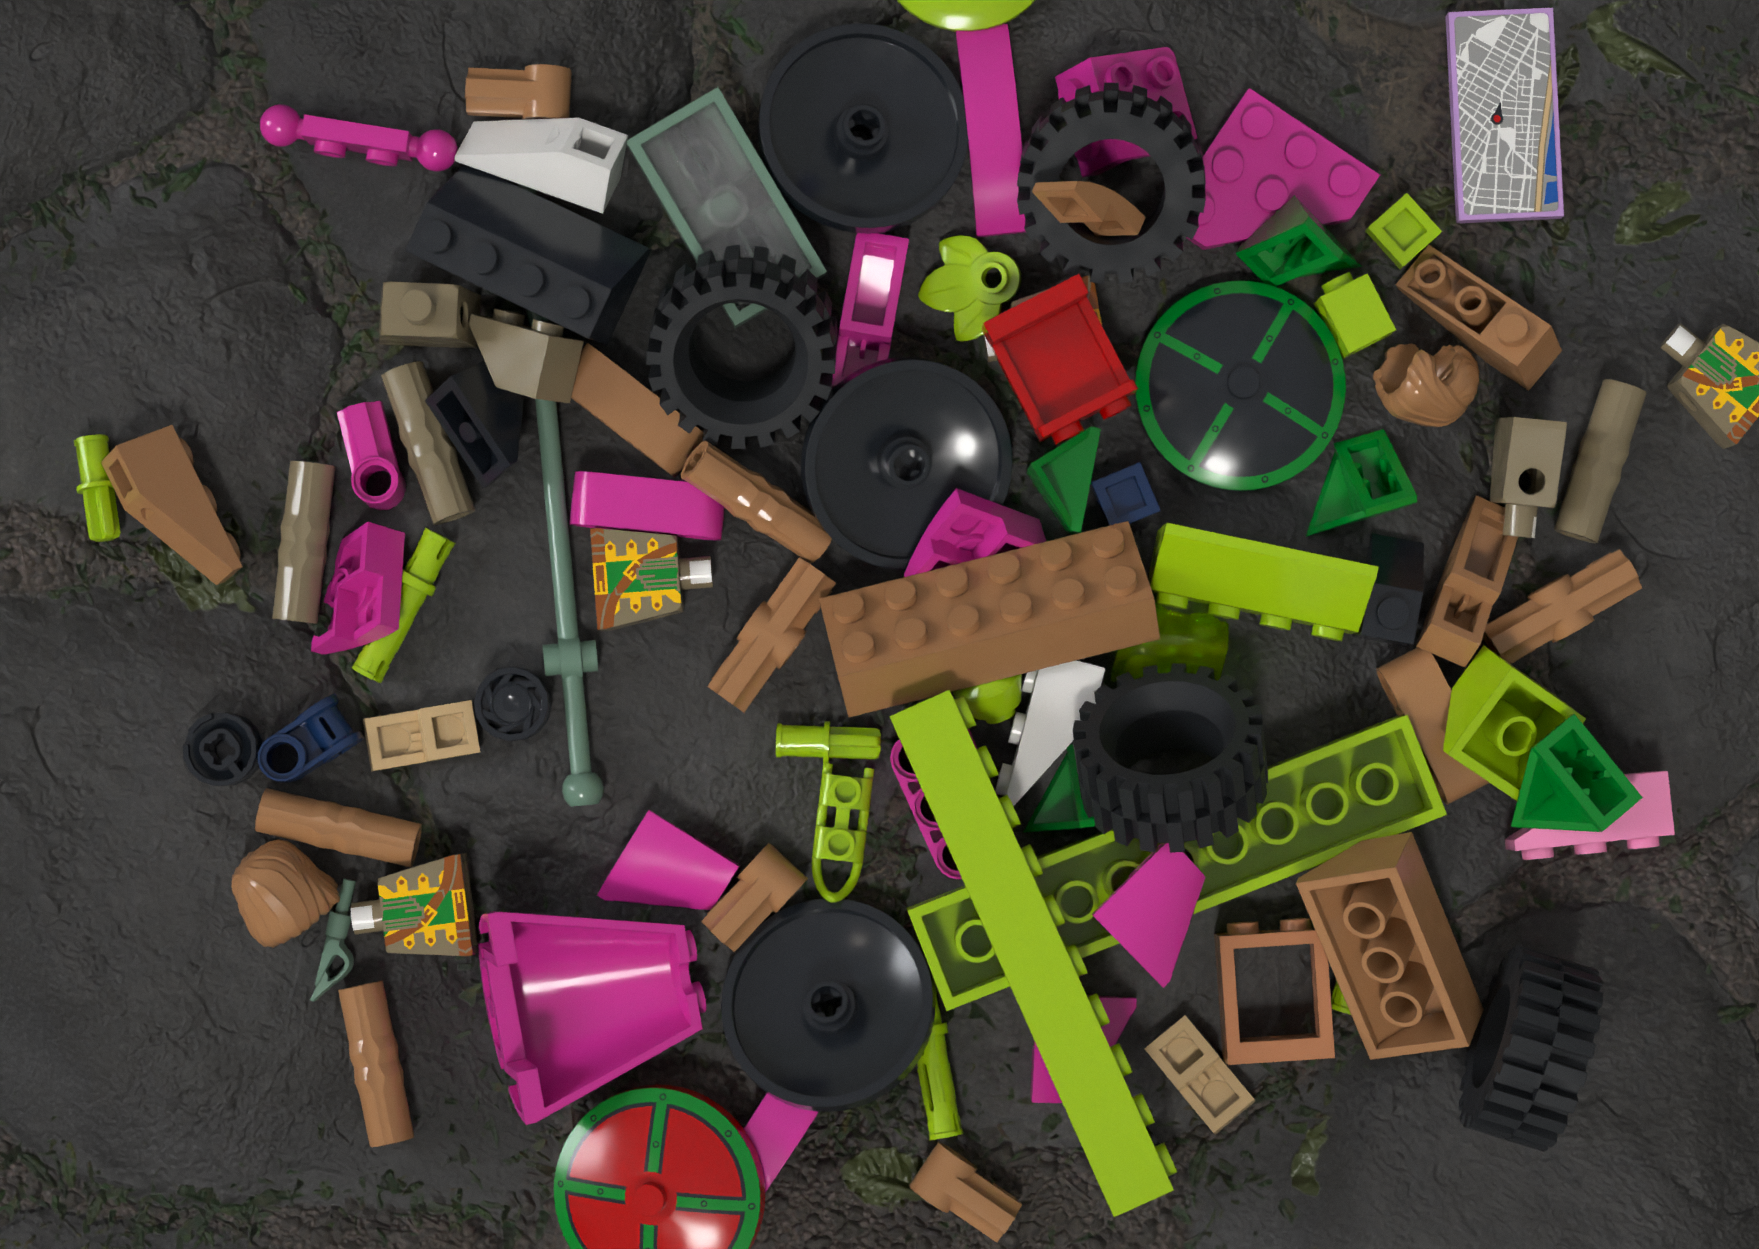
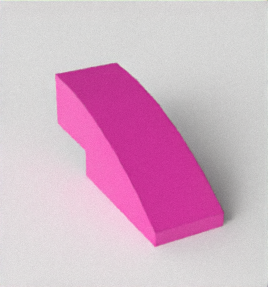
[831,233,909,390]

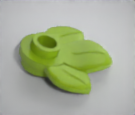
[918,235,1021,341]

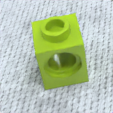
[1314,272,1396,359]

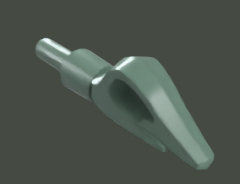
[310,878,356,1002]

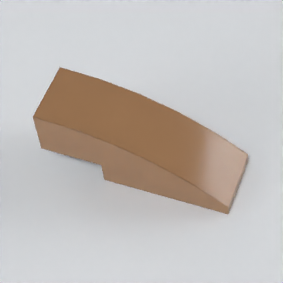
[1416,495,1518,667]

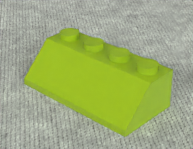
[1148,523,1379,641]

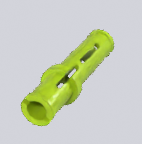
[351,528,456,683]
[917,976,963,1140]

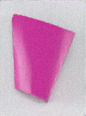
[311,522,405,654]
[597,810,740,910]
[1091,843,1205,988]

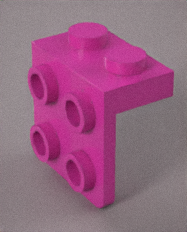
[1055,47,1197,177]

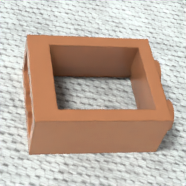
[1214,918,1335,1065]

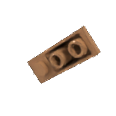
[1396,245,1562,391]
[101,425,243,585]

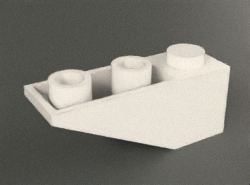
[454,118,628,214]
[995,660,1105,806]

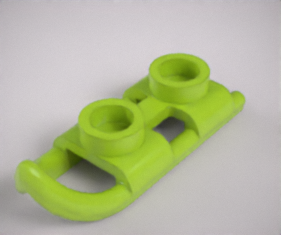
[812,763,874,903]

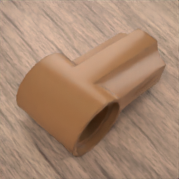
[465,64,572,120]
[701,843,808,952]
[909,1142,1022,1242]

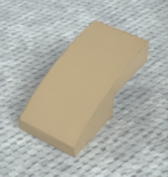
[363,700,480,772]
[1145,1015,1255,1134]

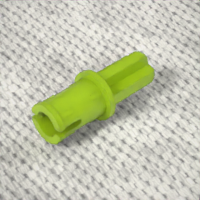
[74,434,121,542]
[776,721,881,763]

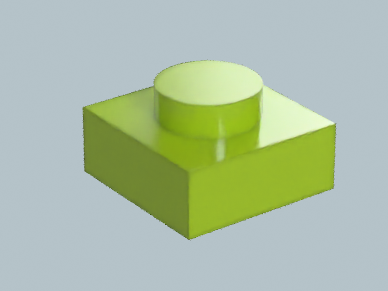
[1365,193,1442,269]

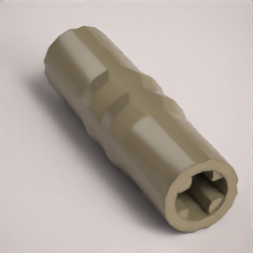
[381,361,475,525]
[1554,379,1647,544]
[272,461,335,624]

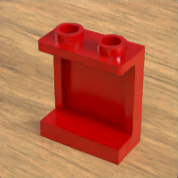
[982,274,1138,445]

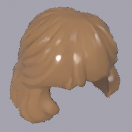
[1373,343,1480,427]
[231,839,340,948]

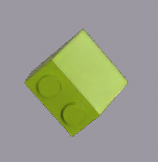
[1443,645,1586,801]

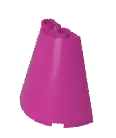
[478,911,706,1125]

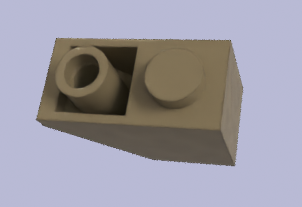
[469,308,584,403]

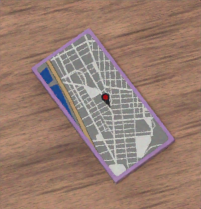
[1445,8,1564,224]

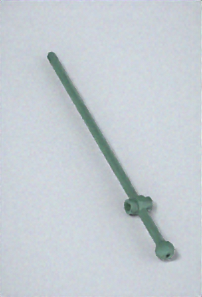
[516,183,604,807]

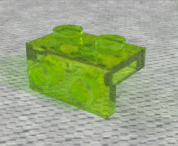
[1110,603,1229,682]

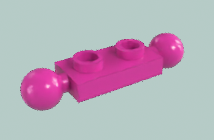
[260,104,458,172]

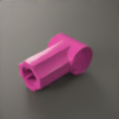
[337,401,406,510]

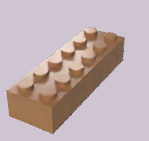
[819,521,1160,717]

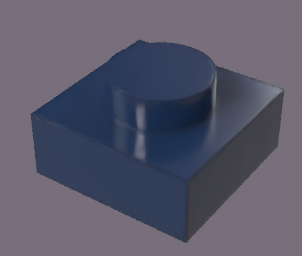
[1090,462,1161,526]

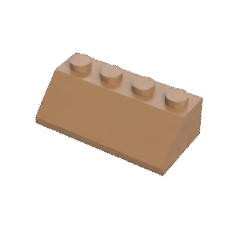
[1296,832,1484,1060]

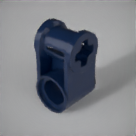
[258,694,364,782]

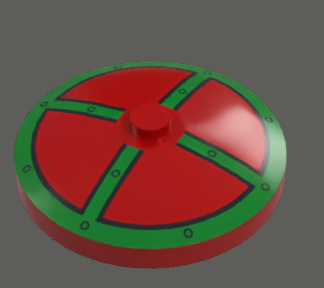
[554,1084,765,1249]

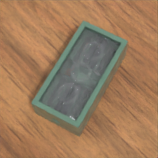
[626,87,827,329]

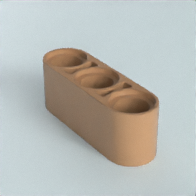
[571,343,704,478]
[1376,647,1489,805]

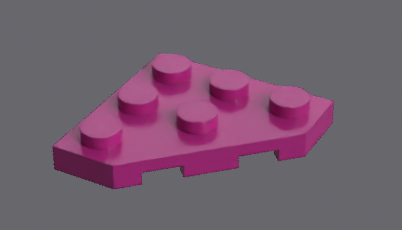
[1186,88,1380,250]

